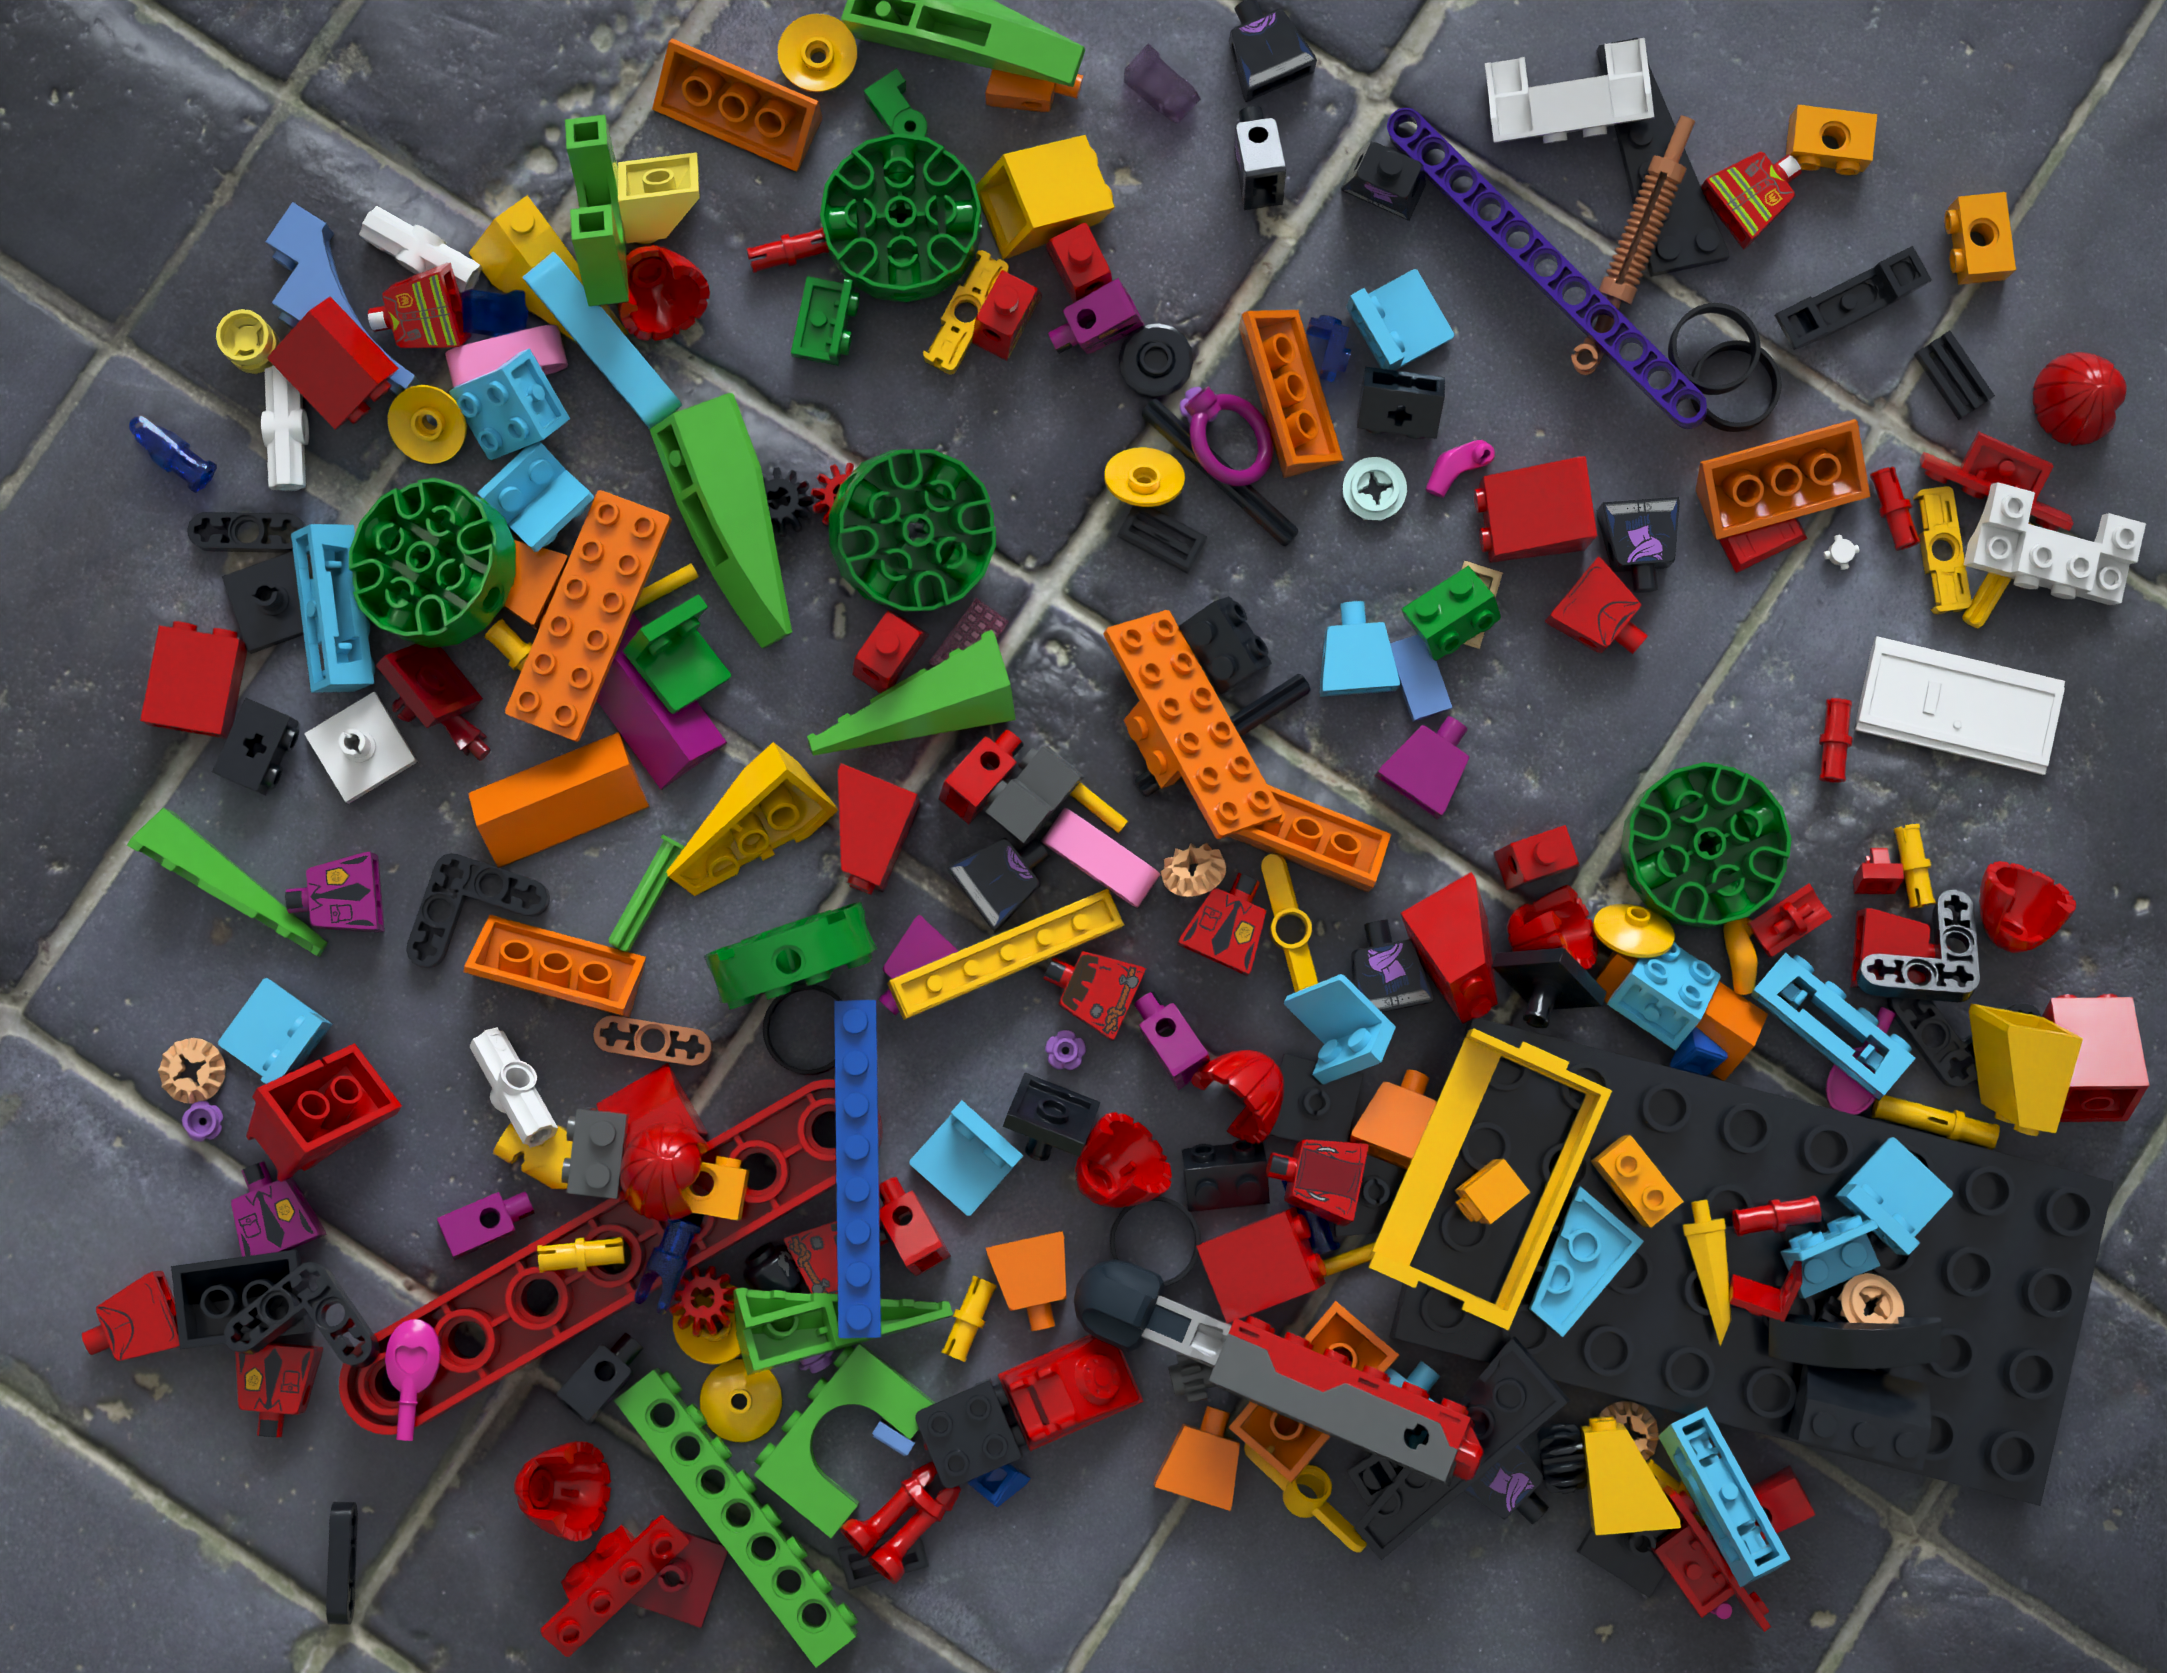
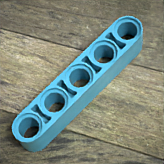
[523,251,682,429]

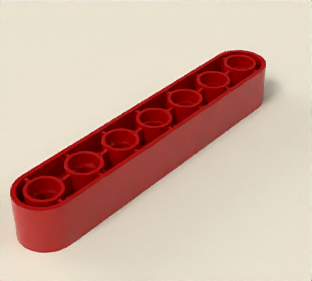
[339,1079,883,1435]

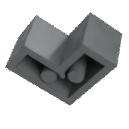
[985,746,1085,843]

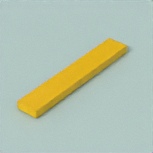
[887,889,1124,1020]

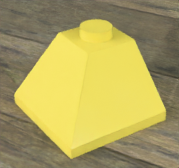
[618,152,700,244]

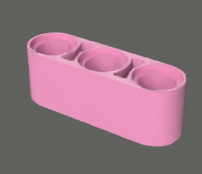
[445,325,568,388]
[1041,808,1161,908]

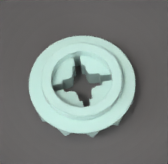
[1343,457,1407,521]

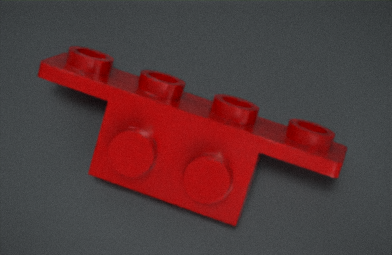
[1920,431,2074,532]
[1651,1485,1771,1632]
[540,1515,689,1657]

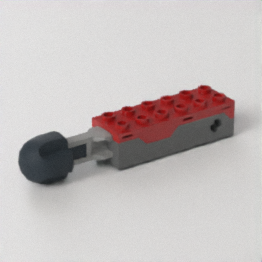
[1073,1259,1484,1487]

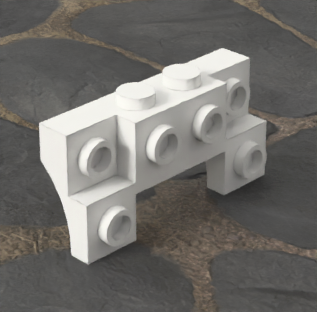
[1485,38,1655,144]
[1964,482,2146,605]

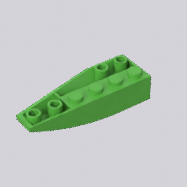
[841,0,1086,87]
[649,393,792,648]

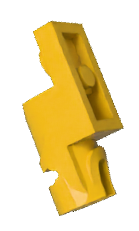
[493,1123,573,1189]

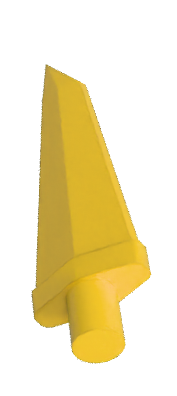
[1682,1200,1731,1346]

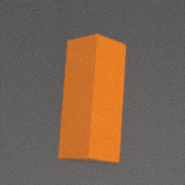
[652,38,822,172]
[1239,310,1344,478]
[1696,419,1870,540]
[468,732,650,868]
[1228,784,1391,892]
[464,915,646,1018]
[1594,950,1768,1081]
[1228,1301,1400,1483]

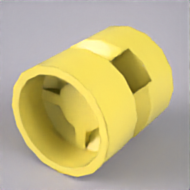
[216,309,280,374]

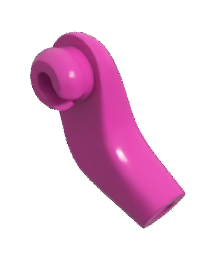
[1425,440,1495,498]

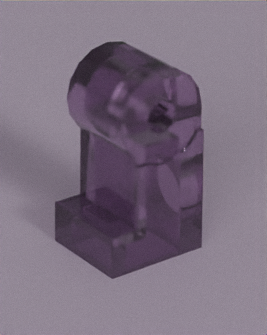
[1124,43,1201,124]

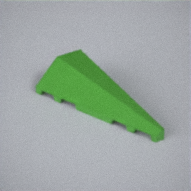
[807,630,1016,756]
[127,807,328,957]
[733,1288,953,1376]

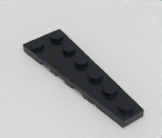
[1596,37,1730,277]

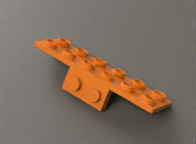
[505,490,672,742]
[1103,610,1282,839]

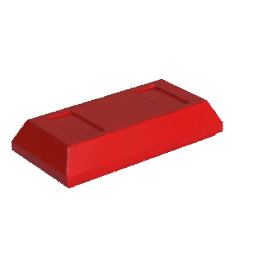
[1718,518,1808,573]

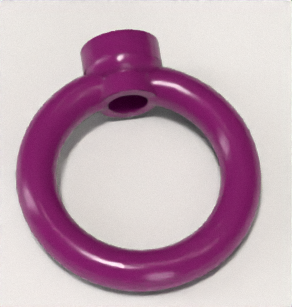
[1184,386,1273,486]

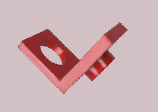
[1730,1260,1802,1322]

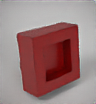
[1853,848,1904,894]

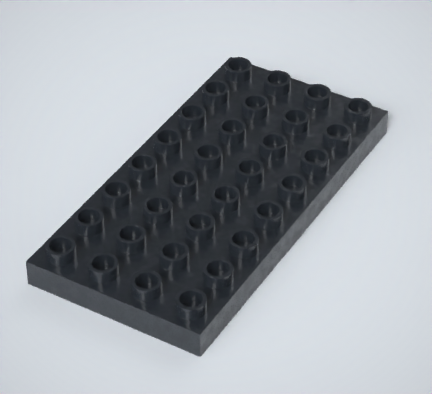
[1390,1018,2114,1506]

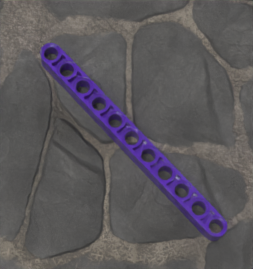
[1387,107,1707,429]

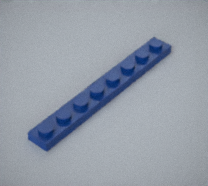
[834,1000,882,1338]

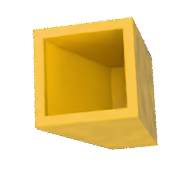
[976,135,1115,259]
[1969,1003,2083,1136]
[1580,1416,1681,1536]

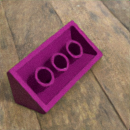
[597,613,727,790]

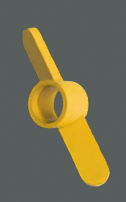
[1261,854,1318,992]
[1244,1443,1367,1552]

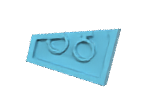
[1529,1186,1644,1337]

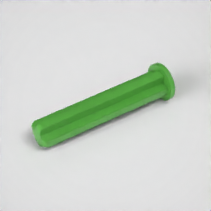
[609,834,685,952]

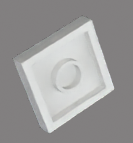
[304,692,418,804]

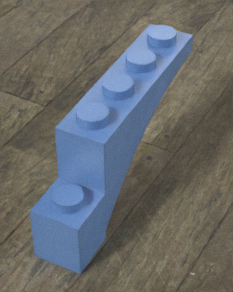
[265,202,422,396]

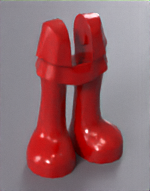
[840,1461,961,1585]

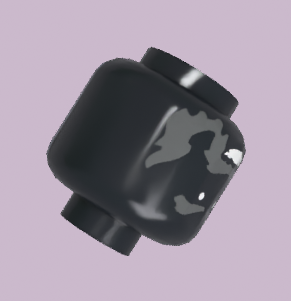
[743,1242,804,1293]

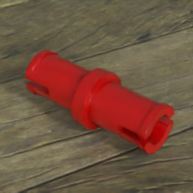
[746,227,829,273]
[1870,466,1921,551]
[1819,698,1852,783]
[1732,1195,1822,1236]

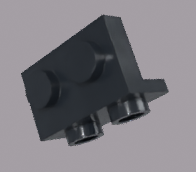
[1178,596,1272,694]
[1182,1140,1270,1212]

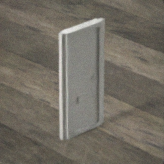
[1855,636,2065,775]

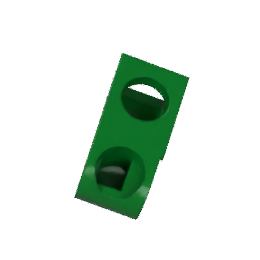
[864,68,928,137]

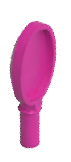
[1825,1007,1896,1115]
[385,1319,441,1441]

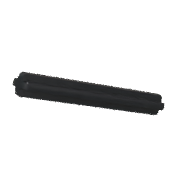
[1142,399,1298,546]
[1135,674,1311,797]

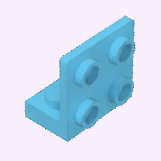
[1346,269,1454,370]
[449,348,570,460]
[477,441,594,552]
[1607,942,1721,1050]
[1284,974,1396,1085]
[218,978,332,1084]
[909,1100,1023,1216]
[1835,1137,1953,1255]
[1781,1215,1880,1299]

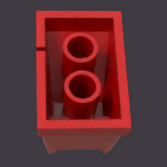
[246,1043,402,1182]
[998,1334,1144,1451]

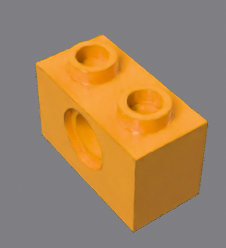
[1785,105,1877,176]
[1944,192,2016,285]
[1590,1135,1684,1228]
[682,1156,750,1220]
[1455,1159,1531,1224]

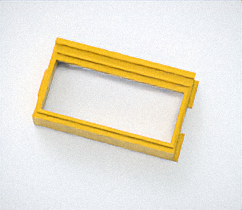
[1368,1028,1612,1330]

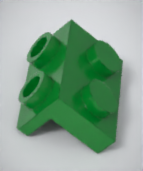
[791,276,860,366]
[1401,565,1501,661]

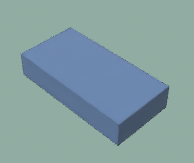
[1390,634,1452,722]

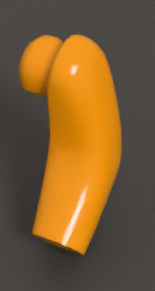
[1723,917,1758,995]

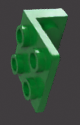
[623,594,731,714]

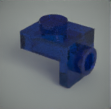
[462,289,528,337]
[1306,315,1352,382]

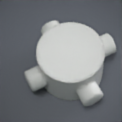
[1824,535,1859,570]

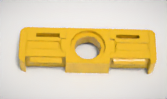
[923,250,1009,375]
[1913,486,1971,615]

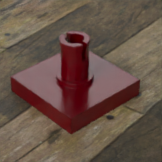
[376,644,483,728]
[628,1519,728,1628]

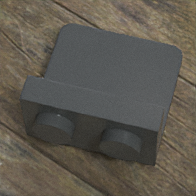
[561,1107,629,1199]

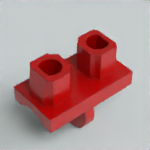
[1747,883,1832,958]

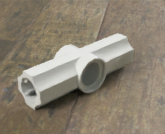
[359,206,482,297]
[261,365,309,491]
[470,1027,558,1148]

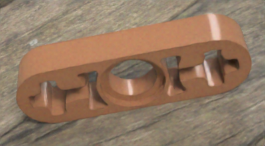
[593,1016,713,1066]

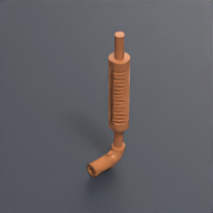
[1571,115,1695,375]

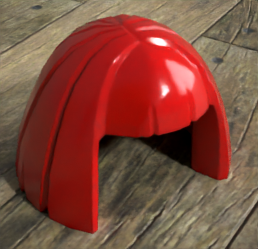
[617,245,710,341]
[2033,352,2127,446]
[1979,861,2076,953]
[1507,885,1598,970]
[1191,1050,1284,1144]
[1075,1112,1172,1208]
[620,1122,709,1221]
[514,1441,611,1541]

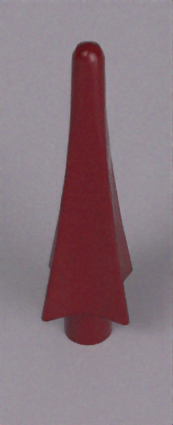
[441,715,491,761]

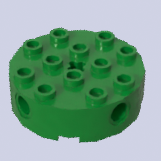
[820,133,982,303]
[829,449,996,611]
[349,478,516,648]
[1620,762,1792,929]
[704,902,877,1010]

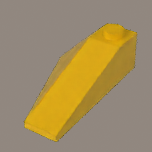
[469,195,628,344]
[666,742,838,896]

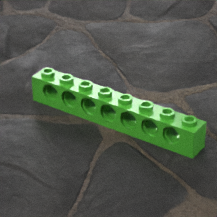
[614,1368,858,1668]

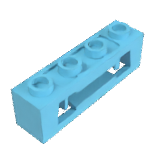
[291,524,375,693]
[1751,952,1915,1101]
[1658,1407,1790,1588]

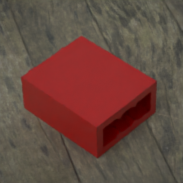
[267,296,399,430]
[140,621,247,739]
[1196,1207,1326,1323]

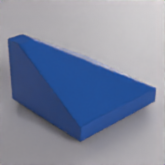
[1670,1027,1728,1076]
[967,1463,1031,1507]

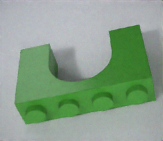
[565,115,629,306]
[754,1343,935,1538]

